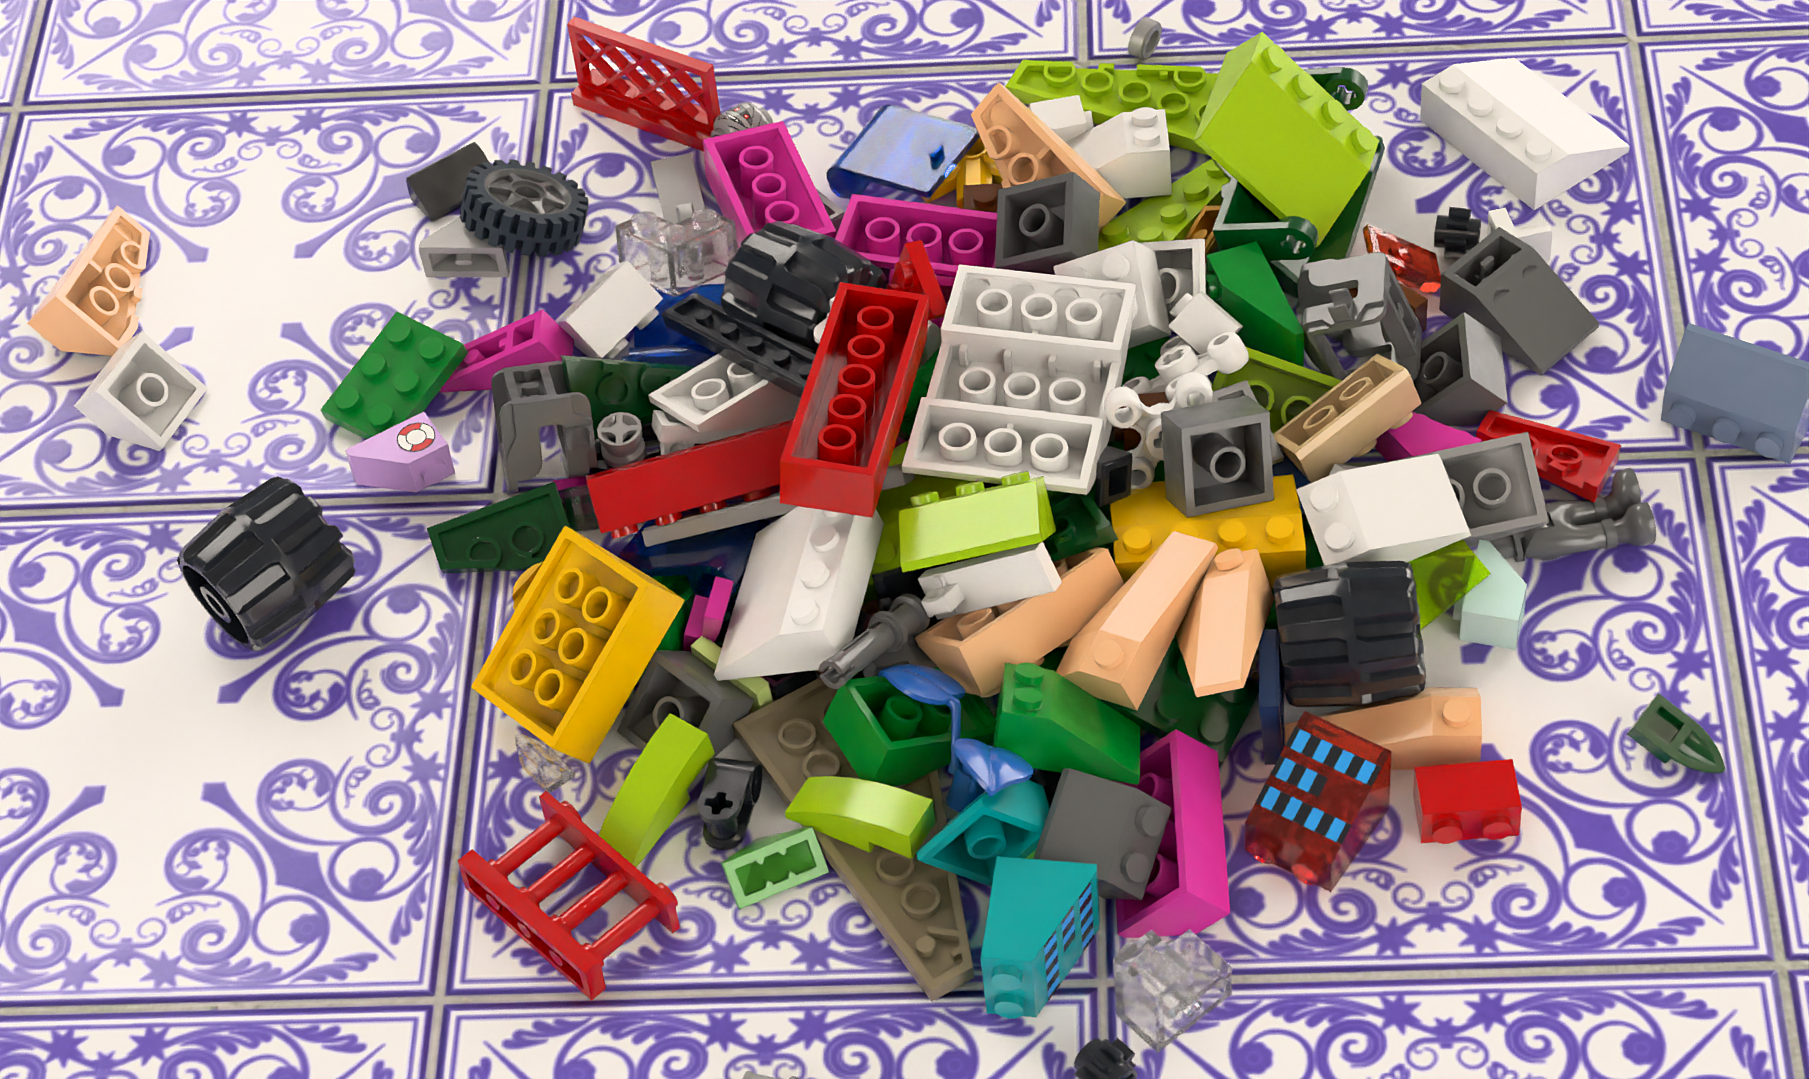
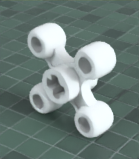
[1122,332,1249,403]
[1104,372,1213,489]

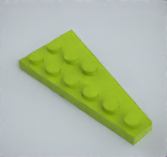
[1005,60,1219,156]
[1098,158,1230,252]

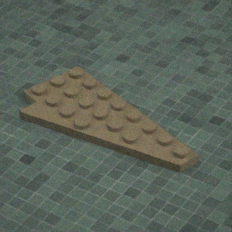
[732,678,974,1002]

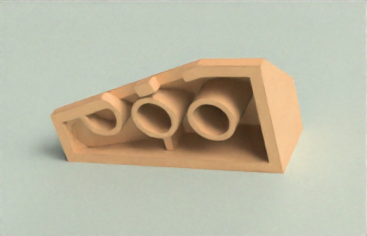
[27,206,150,356]
[1056,531,1218,710]

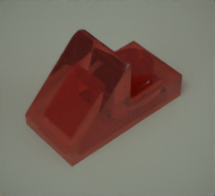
[1362,224,1441,295]

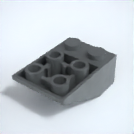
[1439,227,1599,376]

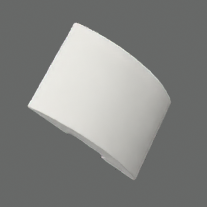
[902,265,1137,495]

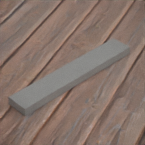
[642,463,916,547]

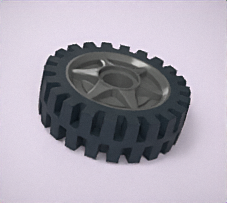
[459,159,589,257]

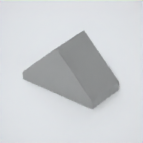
[419,217,510,277]

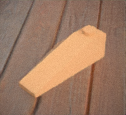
[971,83,1127,233]
[1175,549,1274,697]
[1285,687,1482,770]

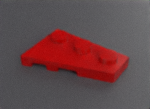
[1476,410,1621,503]

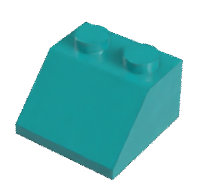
[916,780,1050,886]

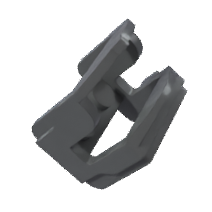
[1296,252,1422,381]
[491,360,598,495]

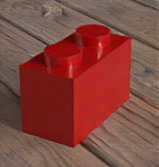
[1413,759,1522,844]

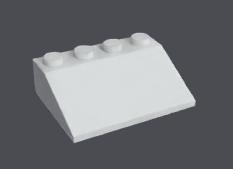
[1420,58,1630,210]
[714,506,884,681]

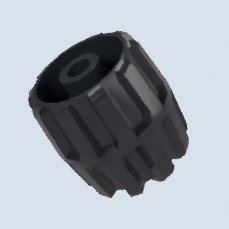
[721,221,887,355]
[177,476,356,651]
[1273,561,1426,707]

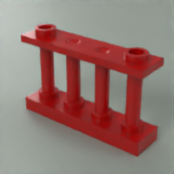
[457,791,680,1001]

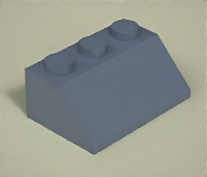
[1661,323,1809,464]

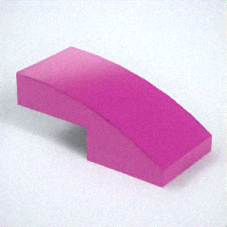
[683,577,734,653]

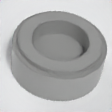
[1128,16,1162,60]

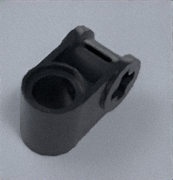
[697,757,763,850]

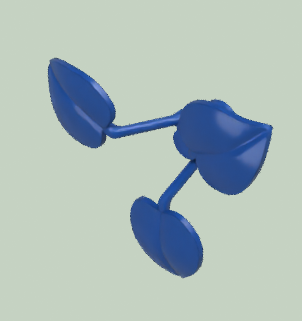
[877,664,1033,813]

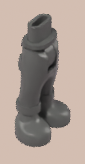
[1490,468,1656,562]

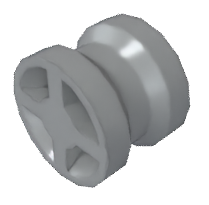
[597,412,646,468]

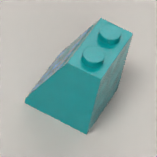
[981,856,1100,1019]

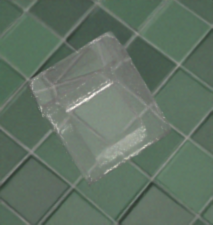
[515,733,575,793]

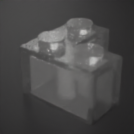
[615,209,738,297]
[1113,929,1232,1053]

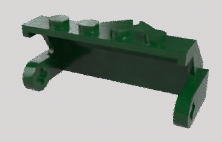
[1212,67,1385,298]

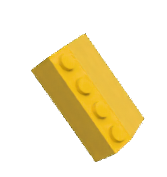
[1110,474,1306,588]
[471,526,685,764]

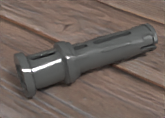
[819,593,930,689]

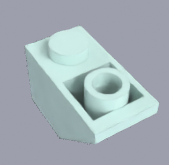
[1453,539,1527,650]

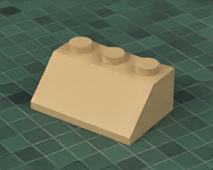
[1273,354,1421,483]

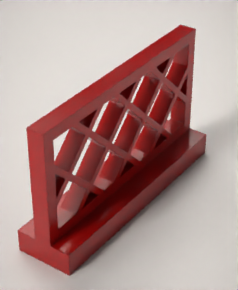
[567,16,722,152]

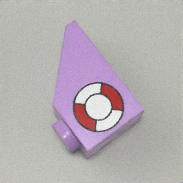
[345,412,455,493]

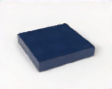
[1259,629,1284,765]

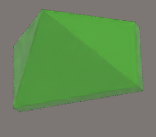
[721,826,829,909]

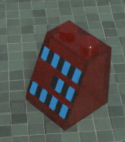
[1245,711,1392,892]

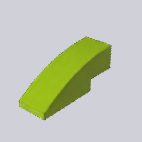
[598,713,715,868]
[785,776,935,859]

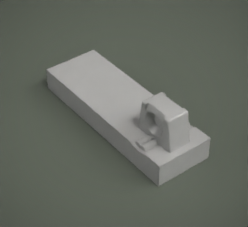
[651,153,715,259]

